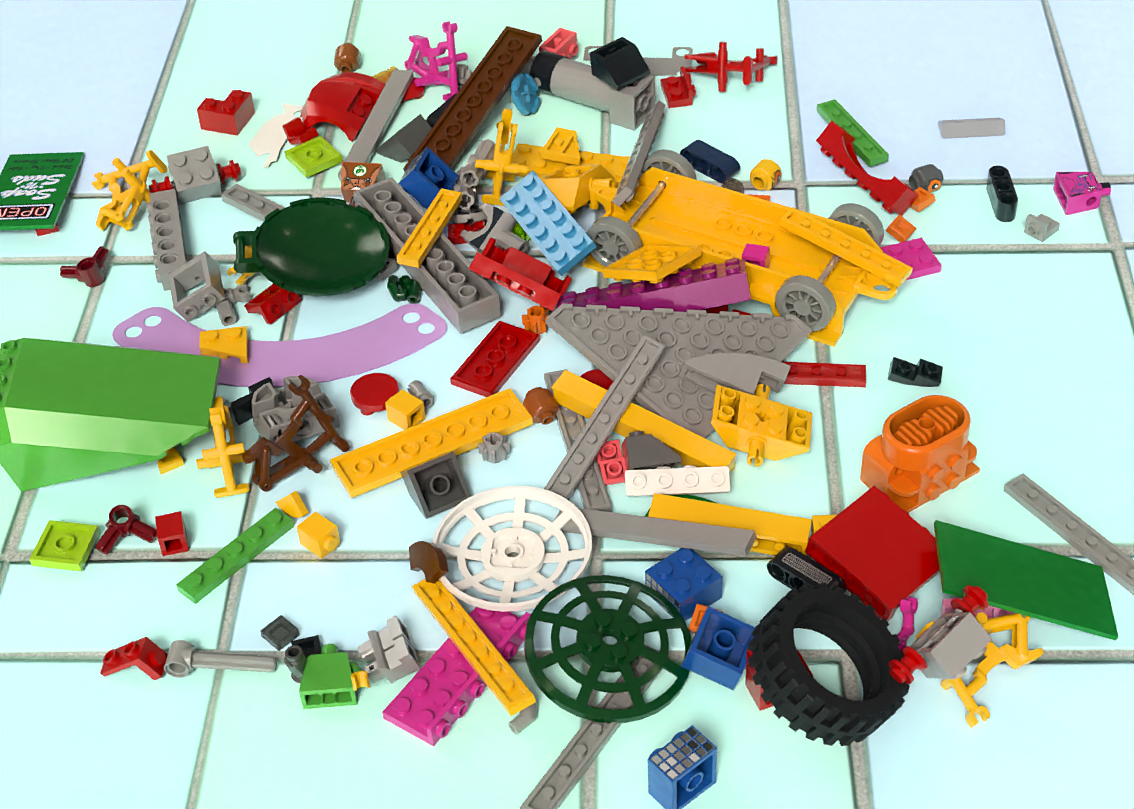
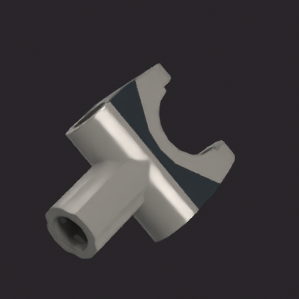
[460,203,529,254]

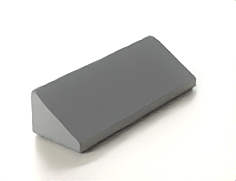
[937,117,1005,139]

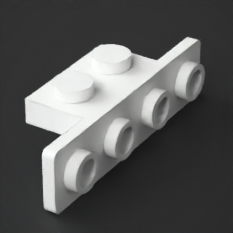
[625,465,730,497]

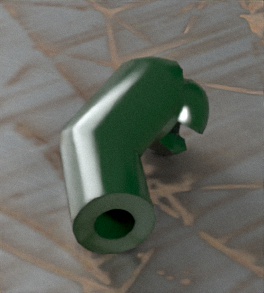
[387,275,407,302]
[398,275,421,304]

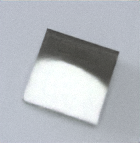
[260,615,300,651]

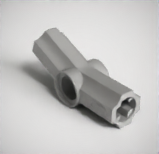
[460,139,495,188]
[454,166,478,210]

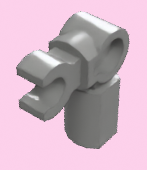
[214,284,251,327]

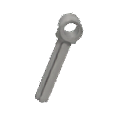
[164,640,276,678]

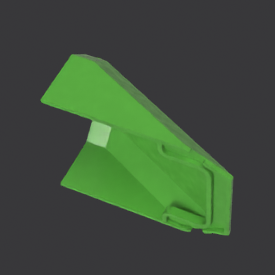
[0,338,221,492]

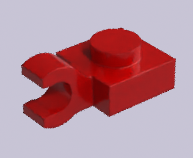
[448,220,485,245]

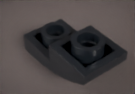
[887,357,943,387]
[231,377,273,425]

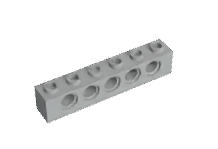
[146,189,187,291]

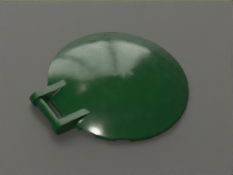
[233,197,389,296]

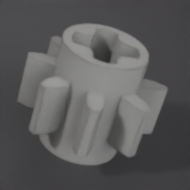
[448,64,472,88]
[478,432,510,464]

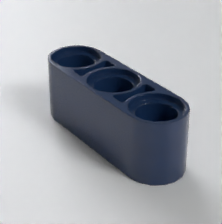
[680,140,740,183]

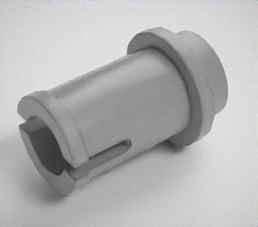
[407,380,433,409]

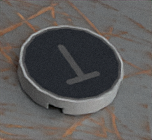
[449,205,487,223]

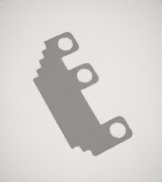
[583,46,693,76]

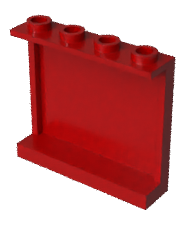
[805,485,940,622]

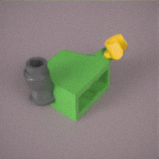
[284,644,370,709]

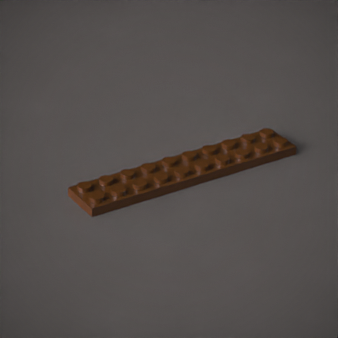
[403,26,543,172]

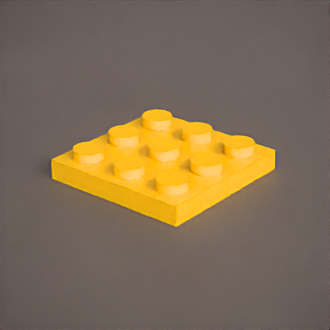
[602,244,702,283]

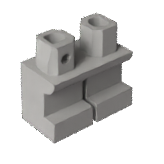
[358,615,421,683]

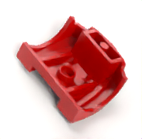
[300,72,386,142]
[469,238,572,312]

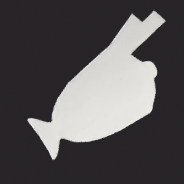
[249,103,303,168]

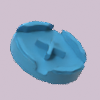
[511,73,540,115]

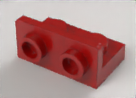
[660,66,696,109]
[244,284,302,324]

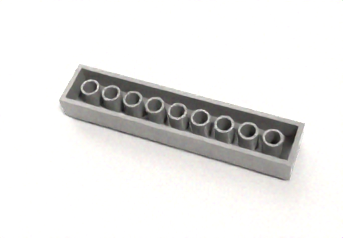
[353,177,501,334]

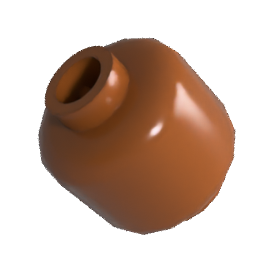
[334,43,360,73]
[523,387,559,425]

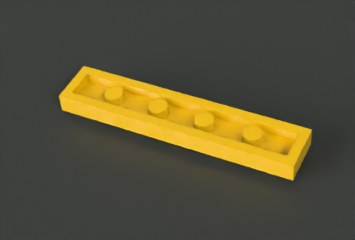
[397,188,462,268]

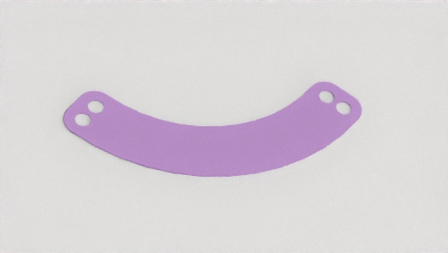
[112,303,447,387]

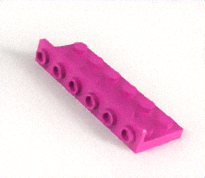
[382,599,531,747]

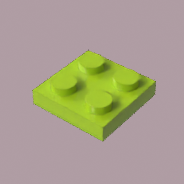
[284,136,343,178]
[29,520,100,571]

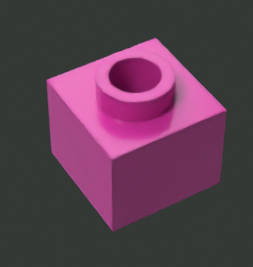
[742,243,770,268]

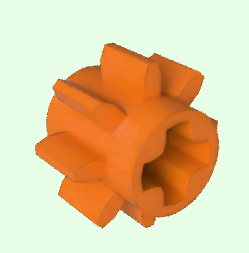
[522,306,549,335]

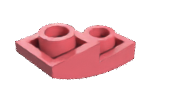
[596,439,626,486]

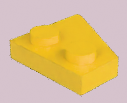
[541,127,581,165]
[199,326,248,363]

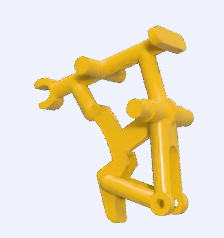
[475,109,528,206]
[91,150,167,231]
[196,396,250,498]
[916,612,1044,728]

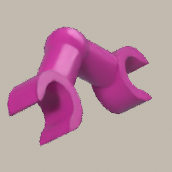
[892,597,918,651]

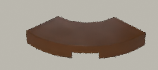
[409,541,449,583]

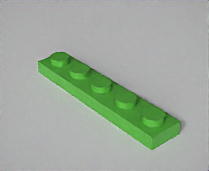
[817,99,889,167]
[176,508,294,604]

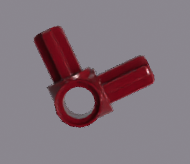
[60,246,109,287]
[95,504,157,554]

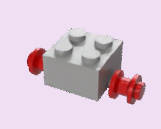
[148,145,241,204]
[889,585,992,684]

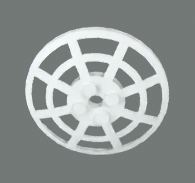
[432,486,592,612]

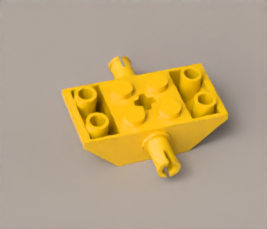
[542,164,616,214]
[711,384,812,467]

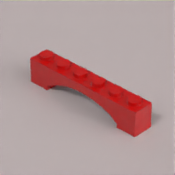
[816,121,919,216]

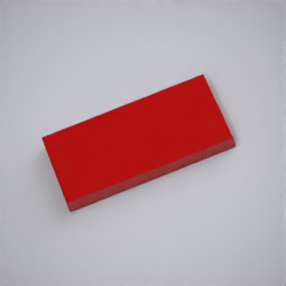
[450,321,540,397]

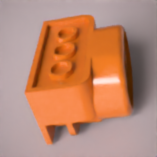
[860,395,980,513]

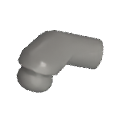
[508,701,537,735]

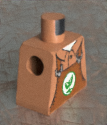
[341,161,385,207]

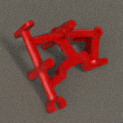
[684,41,778,92]

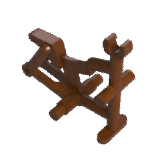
[242,375,350,492]

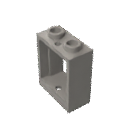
[168,251,225,322]

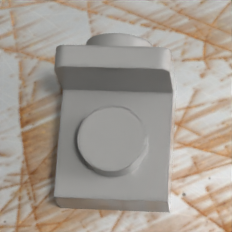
[1024,213,1060,242]

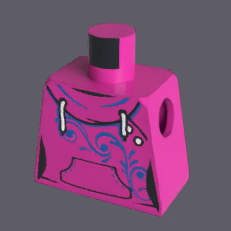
[1053,172,1111,215]

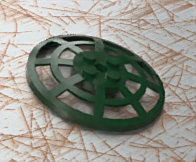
[524,575,692,724]

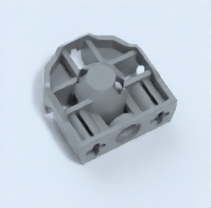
[252,376,340,443]

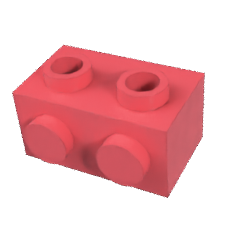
[539,28,579,59]

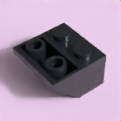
[590,37,650,90]

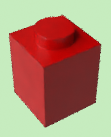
[155,511,189,556]

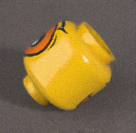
[749,159,782,191]

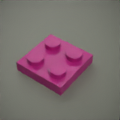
[880,238,942,280]

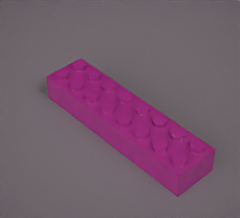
[557,258,751,312]

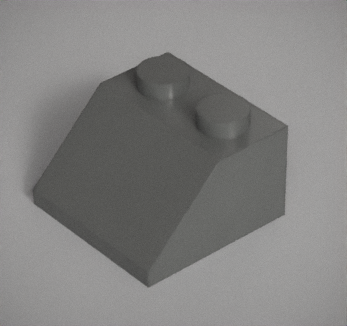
[375,114,432,163]
[622,431,682,470]
[400,451,471,519]

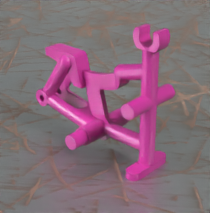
[404,21,468,100]

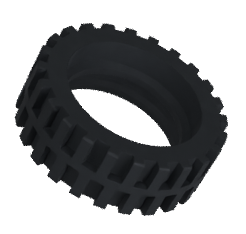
[748,583,910,746]

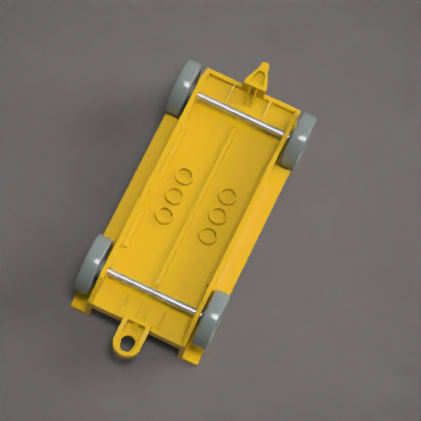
[583,149,898,347]

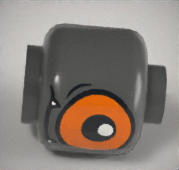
[909,164,943,193]

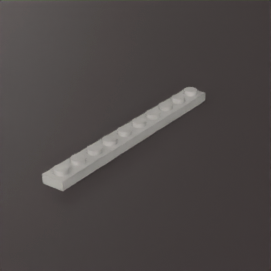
[612,100,666,207]
[221,184,397,281]

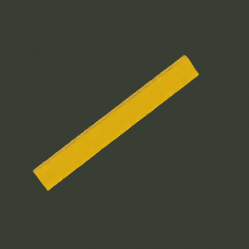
[412,579,536,716]

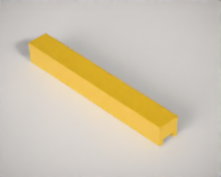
[552,370,736,472]

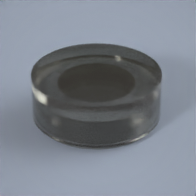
[721,178,744,194]

